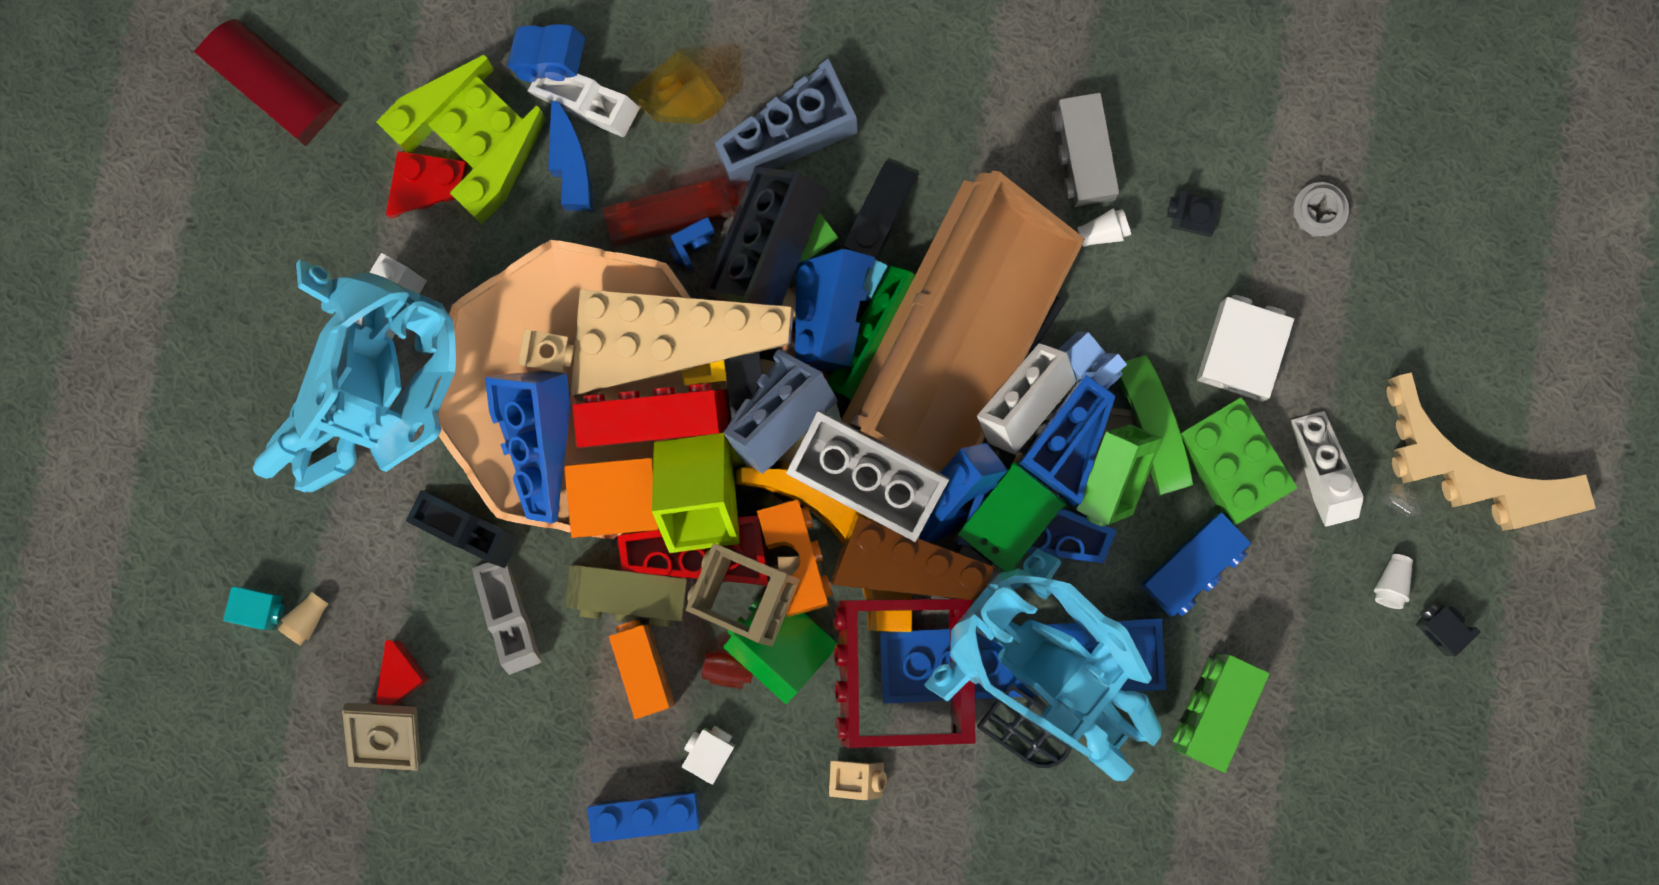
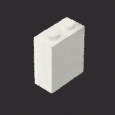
[1196,295,1294,402]

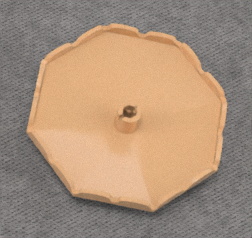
[433,240,727,539]

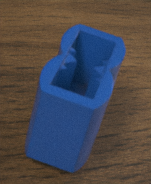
[507,24,586,82]

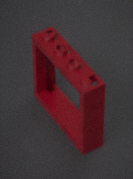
[834,599,976,748]

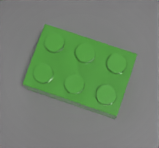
[1180,397,1298,525]
[1172,653,1270,773]

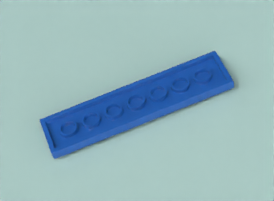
[880,619,1166,704]

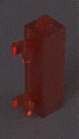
[603,177,739,247]

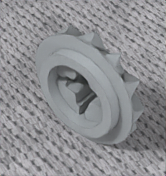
[1293,182,1349,237]

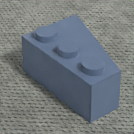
[724,349,838,474]

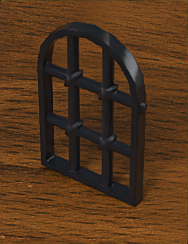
[977,682,1072,768]

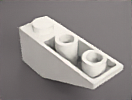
[1291,411,1364,527]

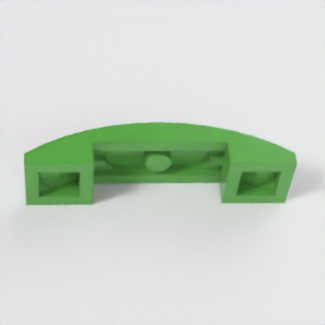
[1118,355,1193,496]

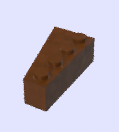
[830,515,994,600]

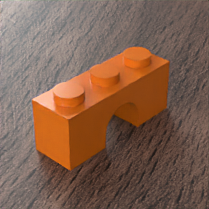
[757,499,833,617]

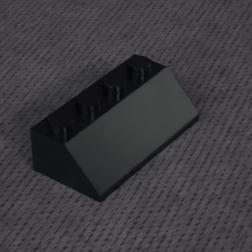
[703,166,828,306]

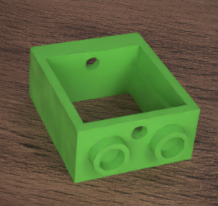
[1077,424,1162,526]

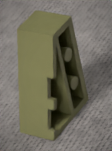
[564,565,687,627]

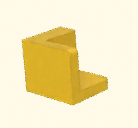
[681,360,726,386]

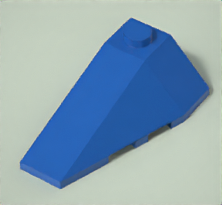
[485,371,571,523]

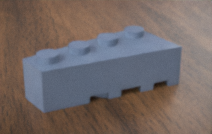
[715,58,858,187]

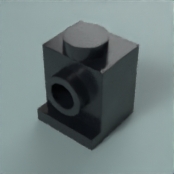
[1416,601,1481,657]

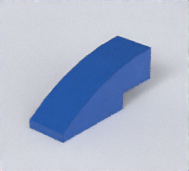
[549,101,593,212]

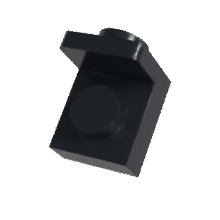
[1167,188,1220,237]

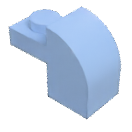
[1057,332,1127,389]

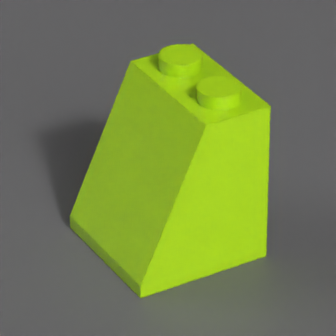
[652,433,740,553]

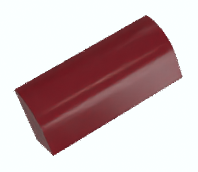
[193,19,341,147]

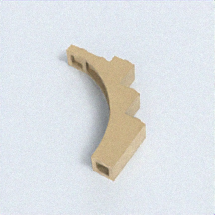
[1387,372,1596,531]

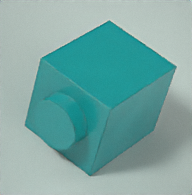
[223,586,285,630]

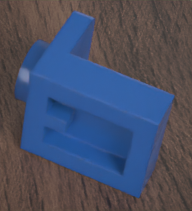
[669,217,715,272]

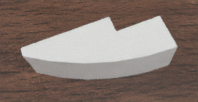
[528,74,640,137]

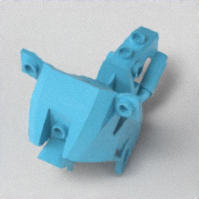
[253,259,456,492]
[924,549,1162,781]

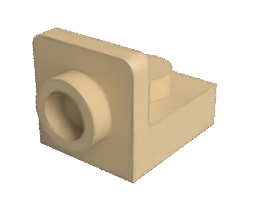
[829,760,887,801]

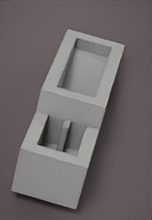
[472,562,542,675]

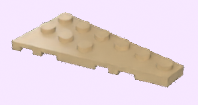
[570,289,794,397]

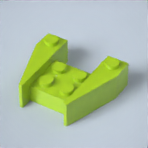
[376,55,546,225]

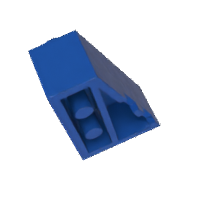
[795,249,875,372]
[1018,375,1115,507]

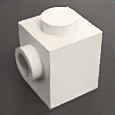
[682,726,736,785]

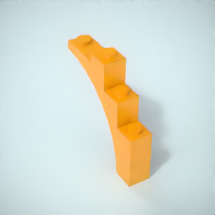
[735,463,912,632]

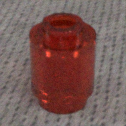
[702,649,753,690]

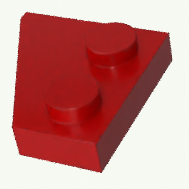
[386,151,467,218]

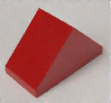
[376,640,429,706]

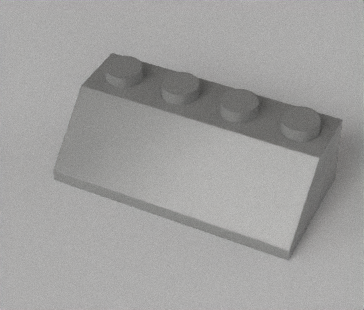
[786,410,950,542]

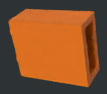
[565,457,658,538]
[609,620,675,719]

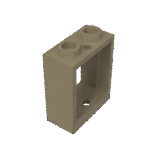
[685,543,800,647]

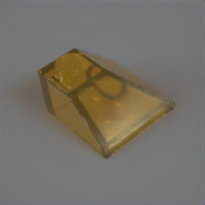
[626,50,727,124]

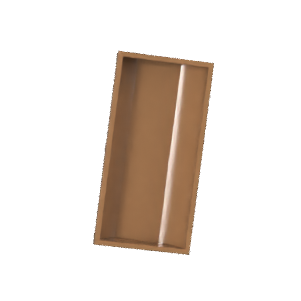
[841,170,1085,473]

